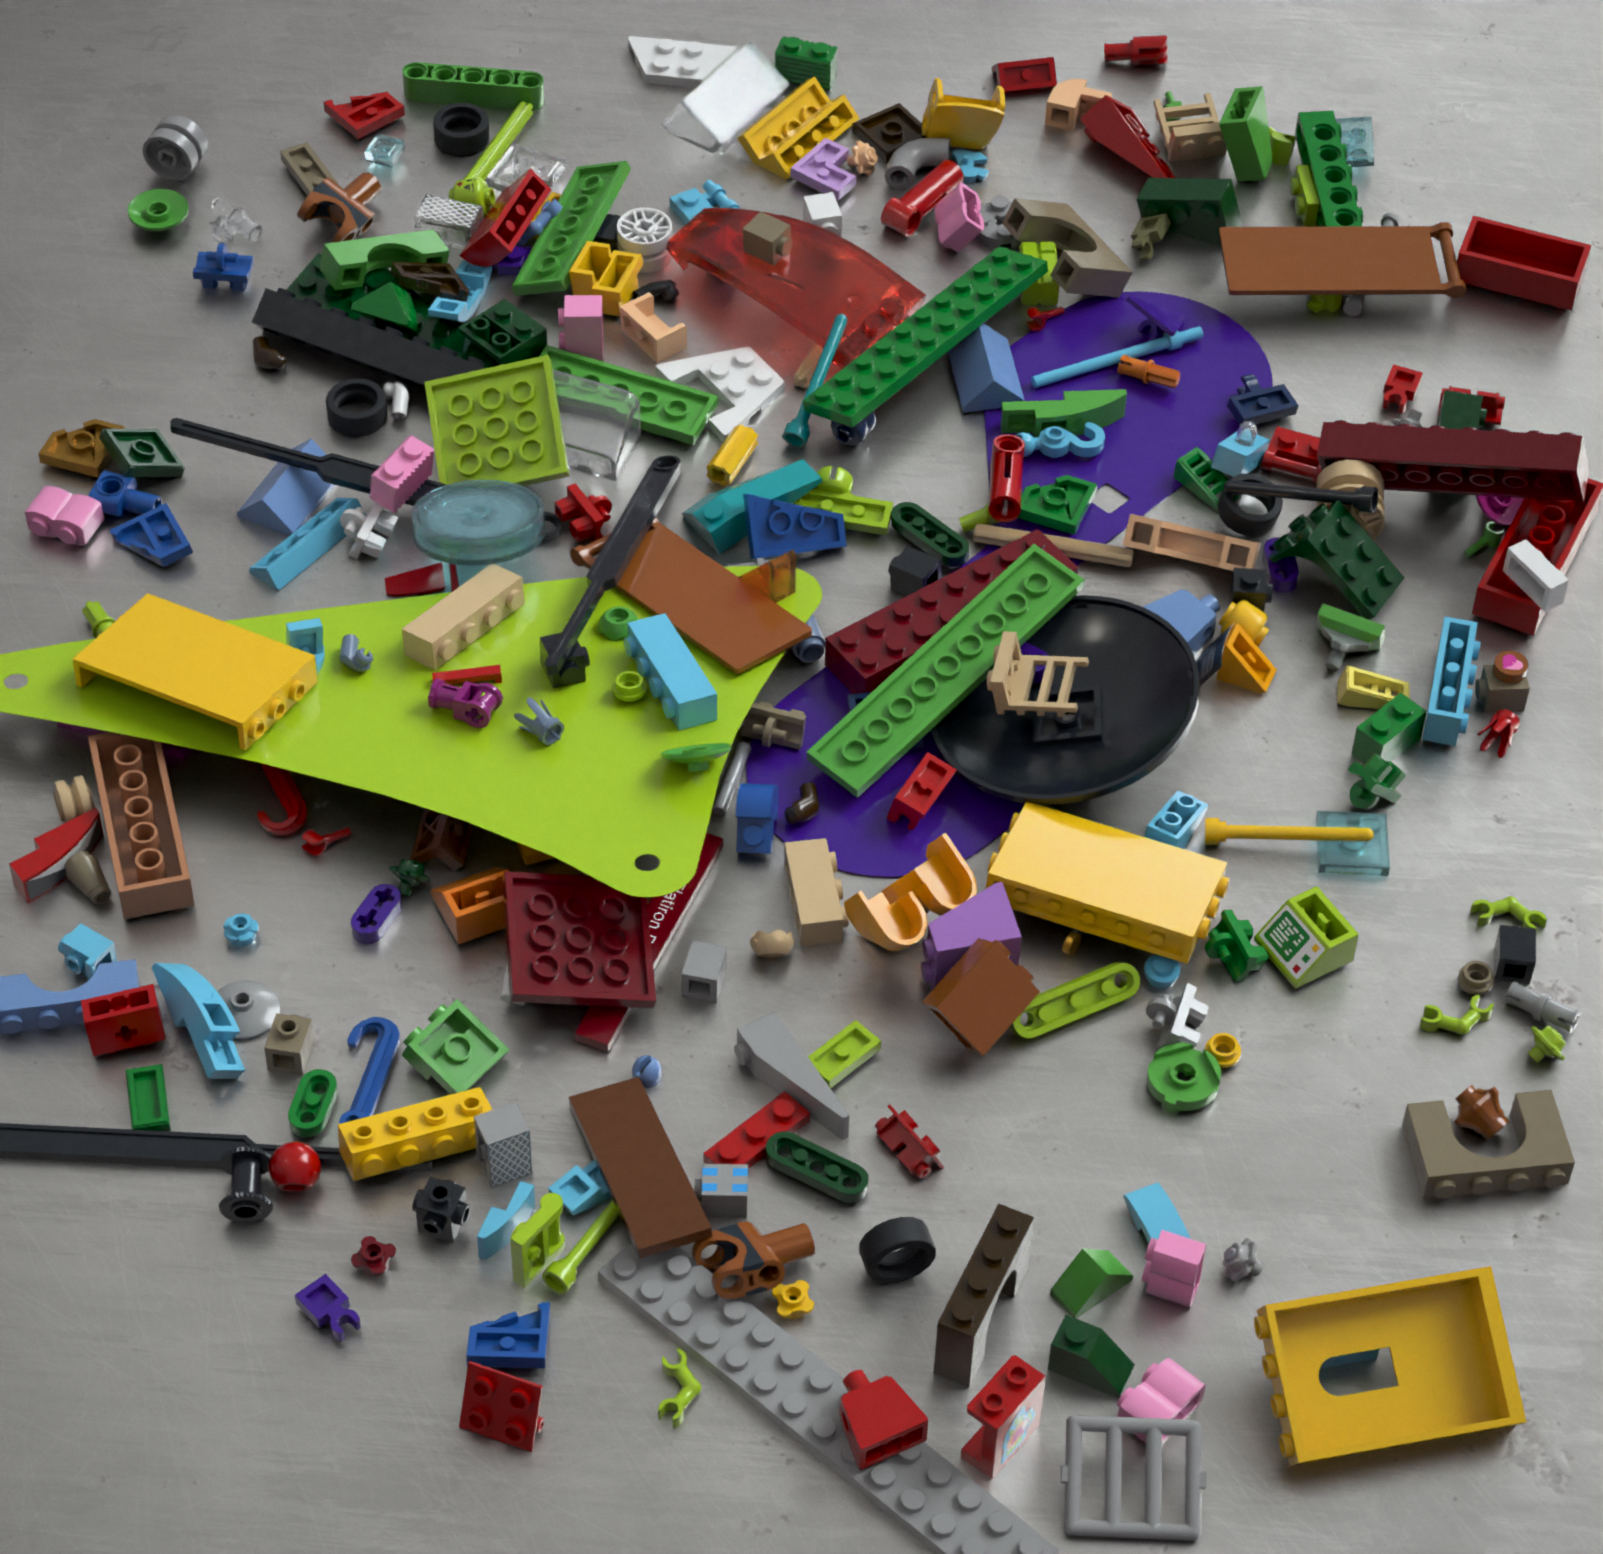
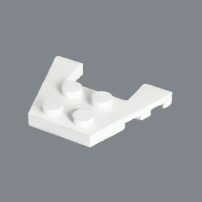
[655,346,785,443]

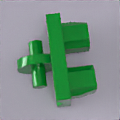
[1347,753,1407,810]
[1204,910,1268,982]

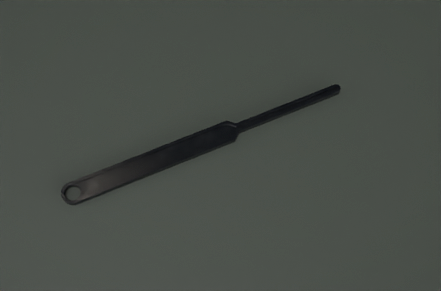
[170,418,561,542]
[545,455,682,675]
[0,1123,433,1171]

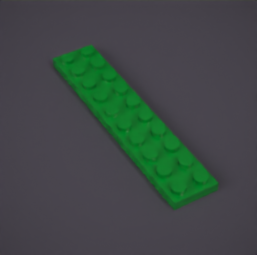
[802,247,1048,428]

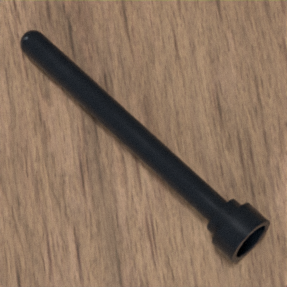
[1223,480,1378,513]

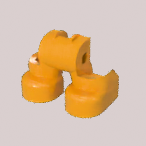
[844,833,977,951]

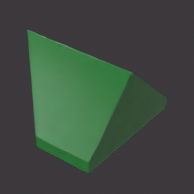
[351,282,419,331]

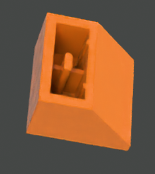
[430,867,509,944]

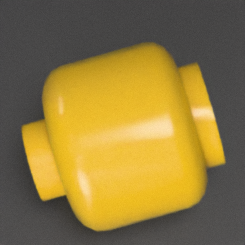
[1218,600,1270,646]

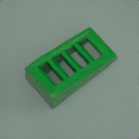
[1173,447,1242,513]

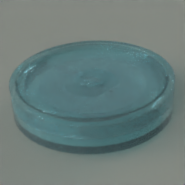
[411,480,545,566]

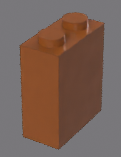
[922,938,1040,1056]

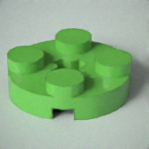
[1146,1043,1221,1113]

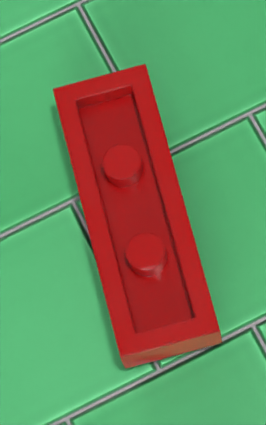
[703,1091,810,1169]

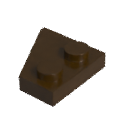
[390,262,469,302]

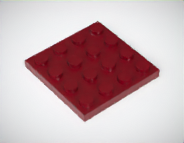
[502,871,656,1009]

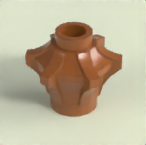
[1454,1085,1510,1141]

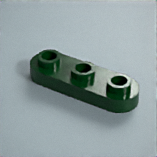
[891,502,969,567]
[766,1131,869,1203]

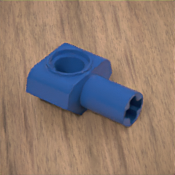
[88,470,162,516]

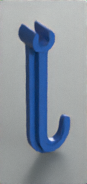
[339,1017,400,1124]

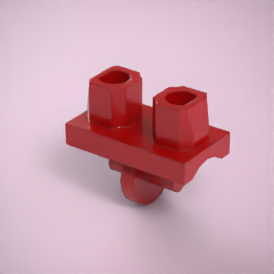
[554,483,612,542]

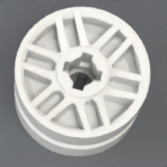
[617,207,673,273]

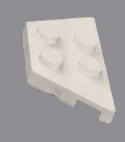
[628,36,737,89]

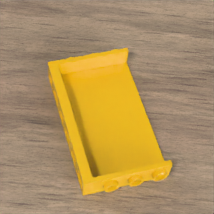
[73,593,318,751]
[985,802,1230,964]

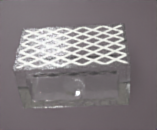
[413,194,484,250]

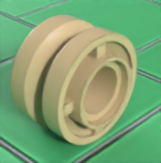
[53,775,95,823]

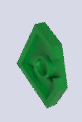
[1017,475,1097,535]

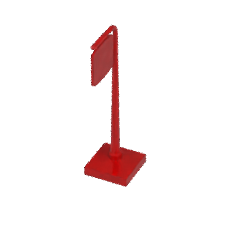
[385,551,502,685]

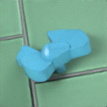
[951,149,989,184]

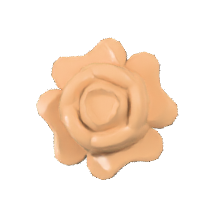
[847,141,878,176]

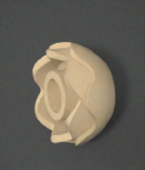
[750,930,795,958]

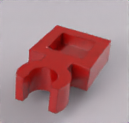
[1382,364,1423,414]

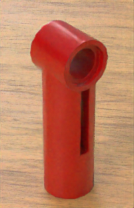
[881,160,964,237]
[988,434,1025,522]

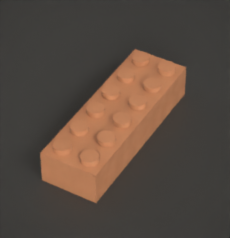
[88,732,195,919]

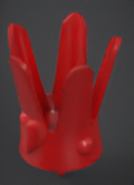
[1477,709,1520,758]

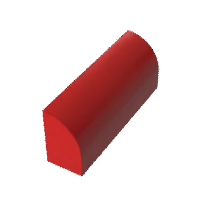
[459,168,552,267]

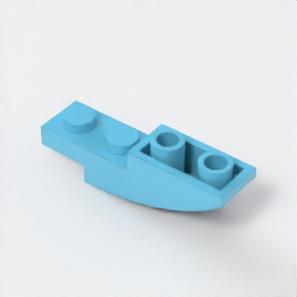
[1144,790,1208,849]
[151,963,245,1079]

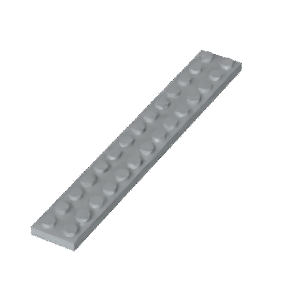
[598,1242,1059,1554]

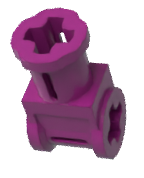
[428,678,503,728]

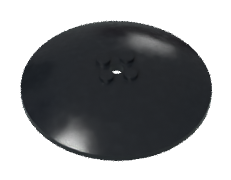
[931,595,1201,805]

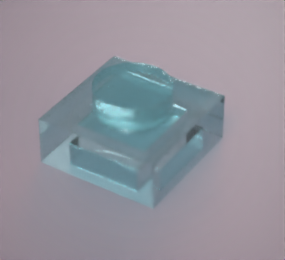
[365,134,405,168]

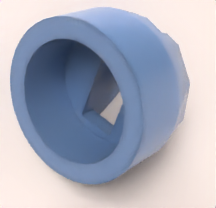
[632,1055,661,1088]

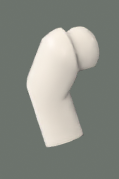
[384,381,409,419]

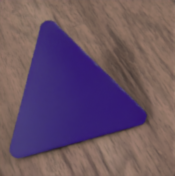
[1126,296,1186,341]

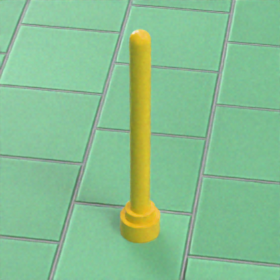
[1205,817,1374,845]

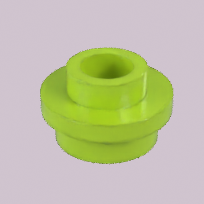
[612,671,647,702]

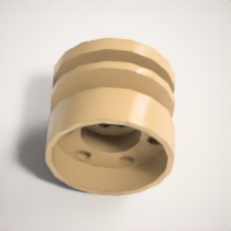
[1316,460,1385,540]

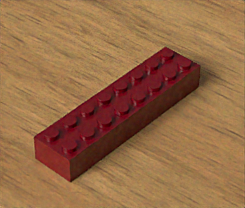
[1317,420,1590,502]
[824,529,1078,694]

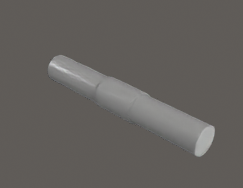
[712,742,751,817]

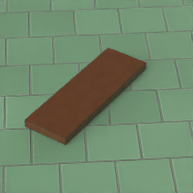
[569,1077,713,1259]

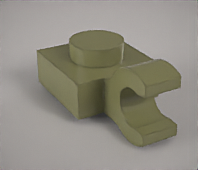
[1131,213,1171,262]

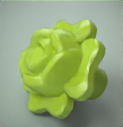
[1528,1026,1566,1063]

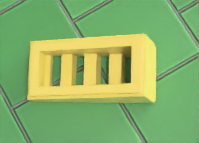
[1337,666,1410,709]

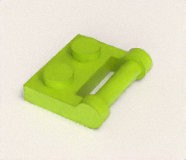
[510,1193,565,1289]

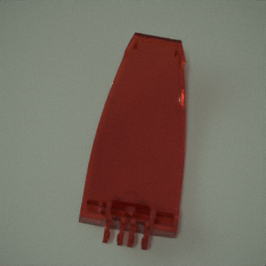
[666,208,926,369]

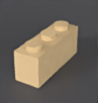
[784,838,849,947]

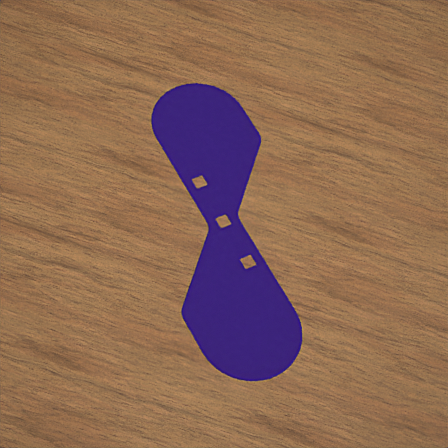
[746,291,1273,878]

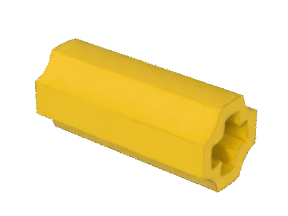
[706,424,758,487]

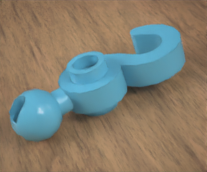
[1015,422,1105,458]

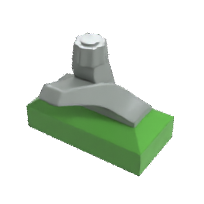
[1318,604,1385,671]

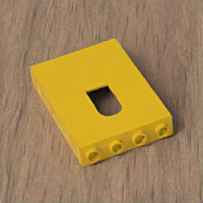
[1254,1266,1527,1467]

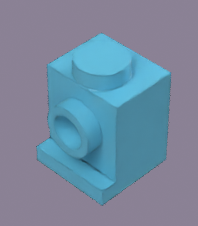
[58,923,117,980]

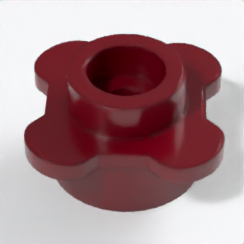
[351,1236,396,1276]

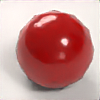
[268,1141,322,1192]

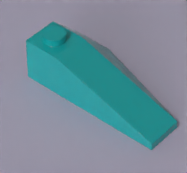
[682,459,823,555]

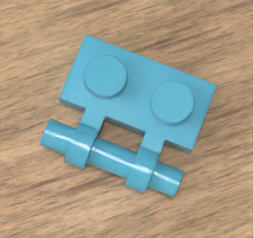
[669,180,744,240]

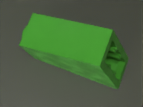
[1219,86,1273,182]

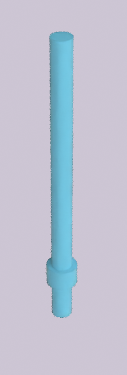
[1031,326,1204,388]

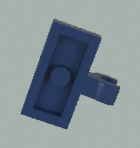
[1227,374,1299,428]

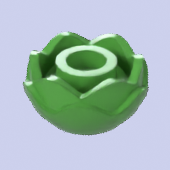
[598,606,638,641]

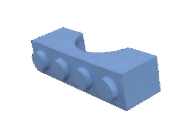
[0,959,140,1034]

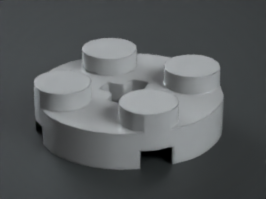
[976,196,1026,248]

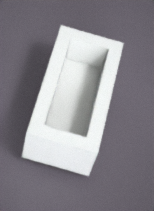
[1503,539,1569,612]

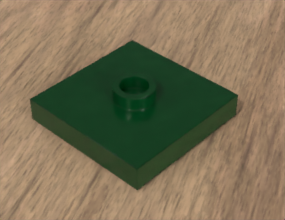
[99,429,185,477]

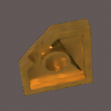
[38,419,125,478]

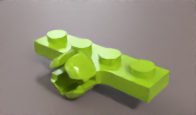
[792,466,894,536]

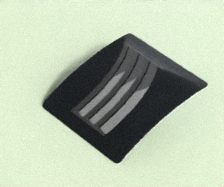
[1196,622,1235,686]

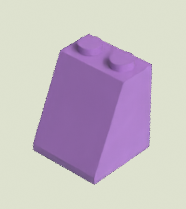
[921,882,1022,990]

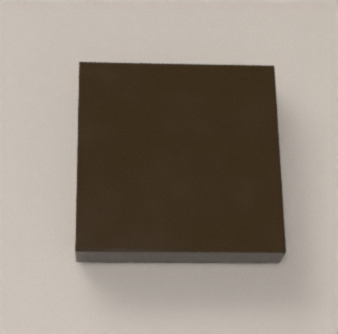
[852,103,927,163]

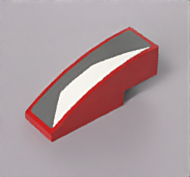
[9,808,104,904]

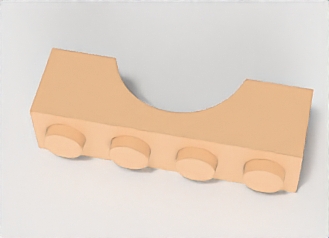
[1123,514,1261,571]

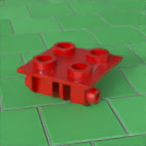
[459,1361,545,1452]

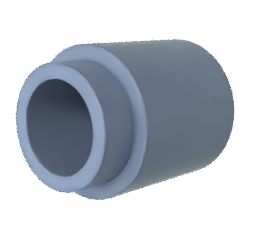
[791,615,825,663]

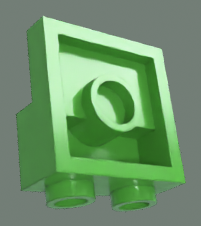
[402,999,510,1094]

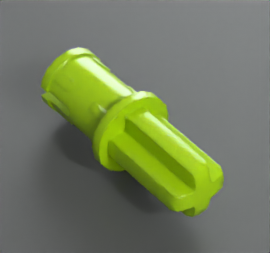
[82,601,115,638]

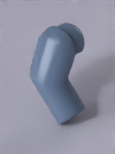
[339,634,373,672]

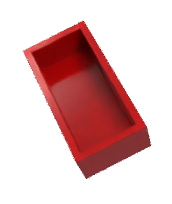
[1457,216,1592,311]

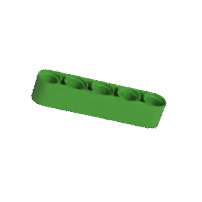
[402,62,545,111]

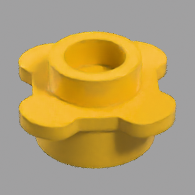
[772,1280,814,1319]

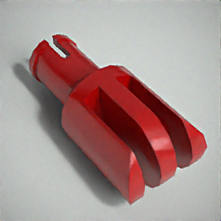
[1104,35,1168,66]

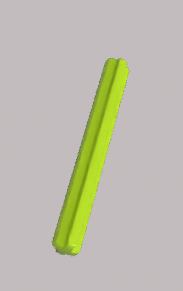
[463,101,533,181]

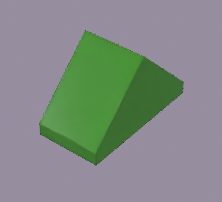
[1050,1248,1133,1318]

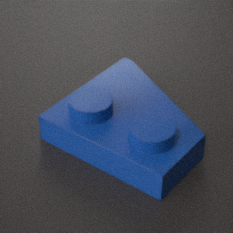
[109,503,193,567]
[466,1302,551,1369]

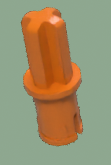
[1117,355,1181,388]

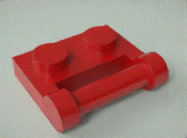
[1261,427,1322,483]

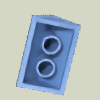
[947,323,1025,413]
[237,438,335,536]

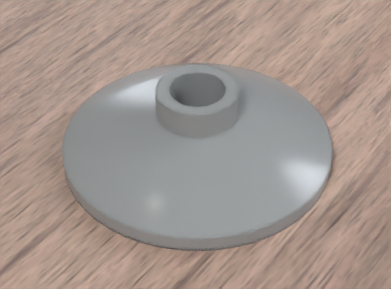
[217,980,280,1041]

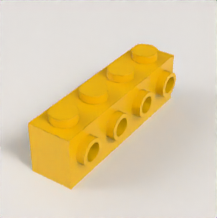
[338,1087,492,1181]

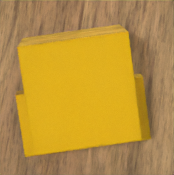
[569,241,643,317]

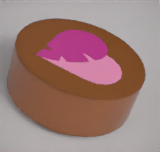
[1493,651,1529,683]

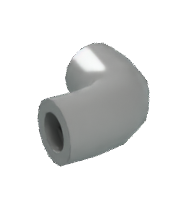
[885,137,951,189]

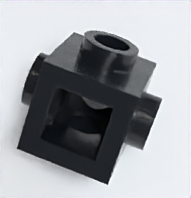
[412,1177,471,1243]

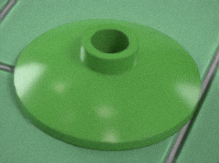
[128,189,189,231]
[661,743,731,771]

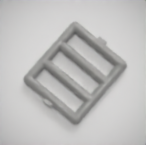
[1061,1415,1206,1541]

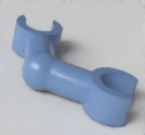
[516,199,563,247]

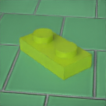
[1290,165,1319,227]
[808,1020,881,1089]

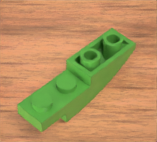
[1000,389,1127,437]

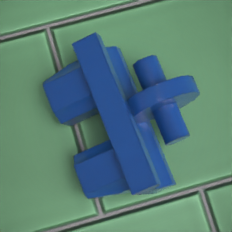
[193,243,254,291]

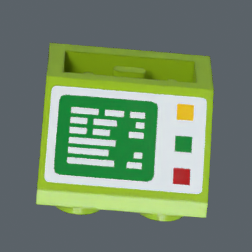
[1254,886,1359,989]

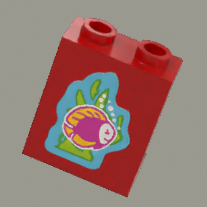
[961,1355,1046,1479]

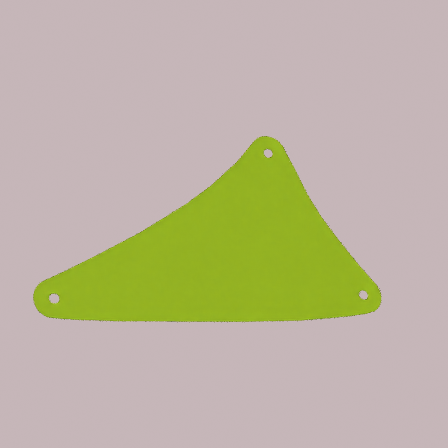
[0,565,822,898]

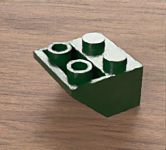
[458,299,547,364]

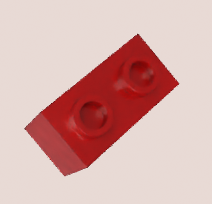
[81,984,166,1056]

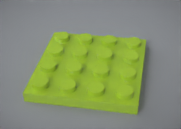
[424,355,570,495]

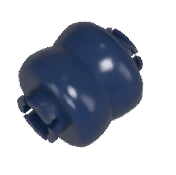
[830,412,876,446]

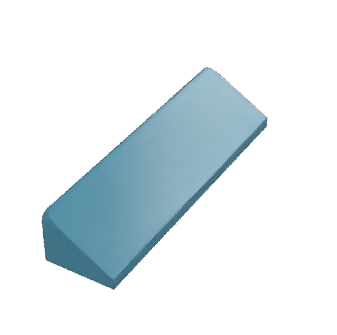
[249,498,367,590]

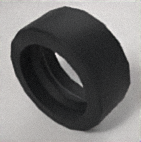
[433,103,489,155]
[326,378,387,437]
[1217,474,1283,536]
[859,1217,936,1283]

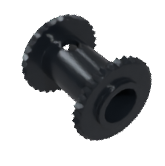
[219,1147,273,1222]

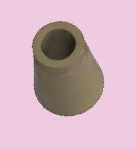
[64,851,112,904]

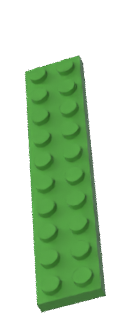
[807,544,1085,798]

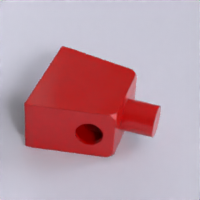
[839,1370,929,1470]

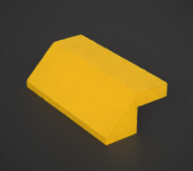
[737,76,860,179]

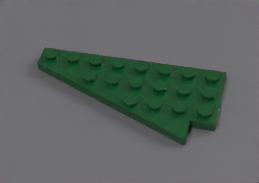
[286,253,500,368]

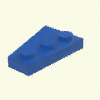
[743,494,847,559]

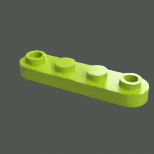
[1009,962,1140,1038]

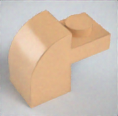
[1045,79,1112,131]

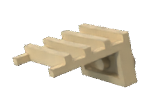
[1153,93,1227,162]
[987,631,1089,717]

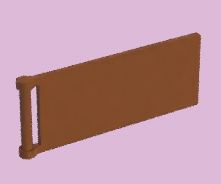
[1219,222,1466,298]
[570,517,812,674]

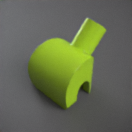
[1269,127,1296,166]

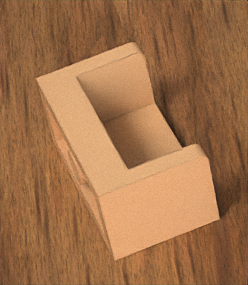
[620,292,687,363]

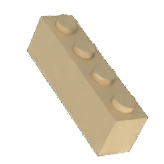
[402,563,525,670]

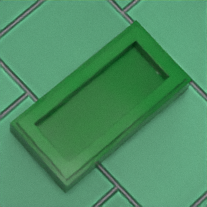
[125,1064,171,1131]

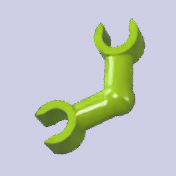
[1470,896,1547,929]
[1419,995,1494,1035]
[658,1348,702,1428]

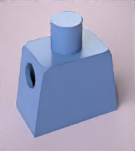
[1143,589,1220,655]

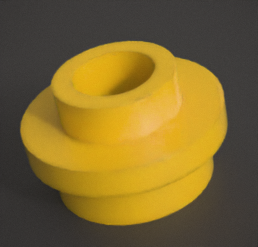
[1205,1033,1241,1068]

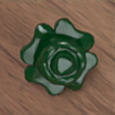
[389,859,430,896]

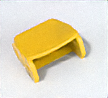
[922,78,1005,150]

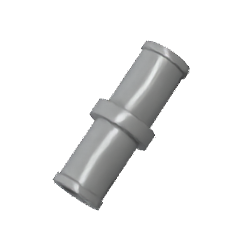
[1505,982,1581,1033]

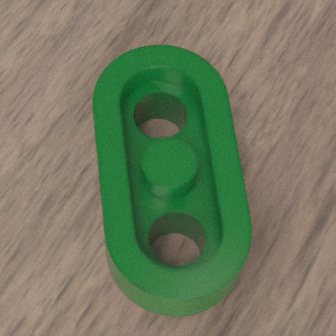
[288,1069,338,1137]

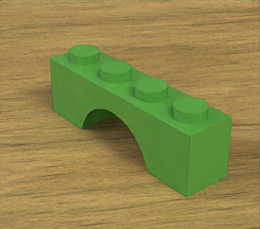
[319,229,450,290]

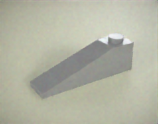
[734,1012,850,1140]

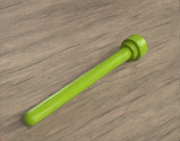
[542,1199,619,1294]

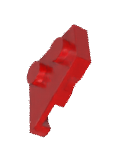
[323,92,405,139]

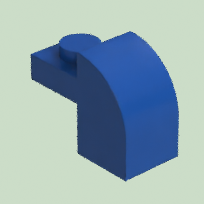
[735,783,779,854]

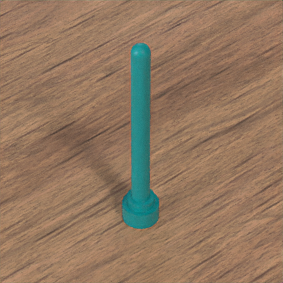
[782,314,847,447]

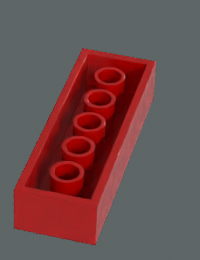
[1472,478,1603,636]

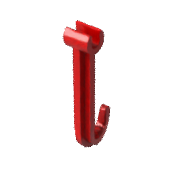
[257,763,308,836]

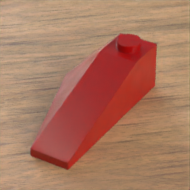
[1080,95,1175,178]

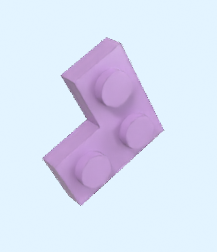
[790,138,856,201]

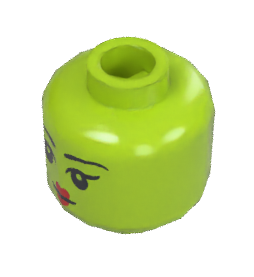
[449,178,495,219]

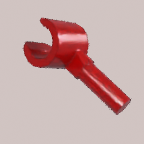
[1026,306,1064,331]
[302,827,351,857]

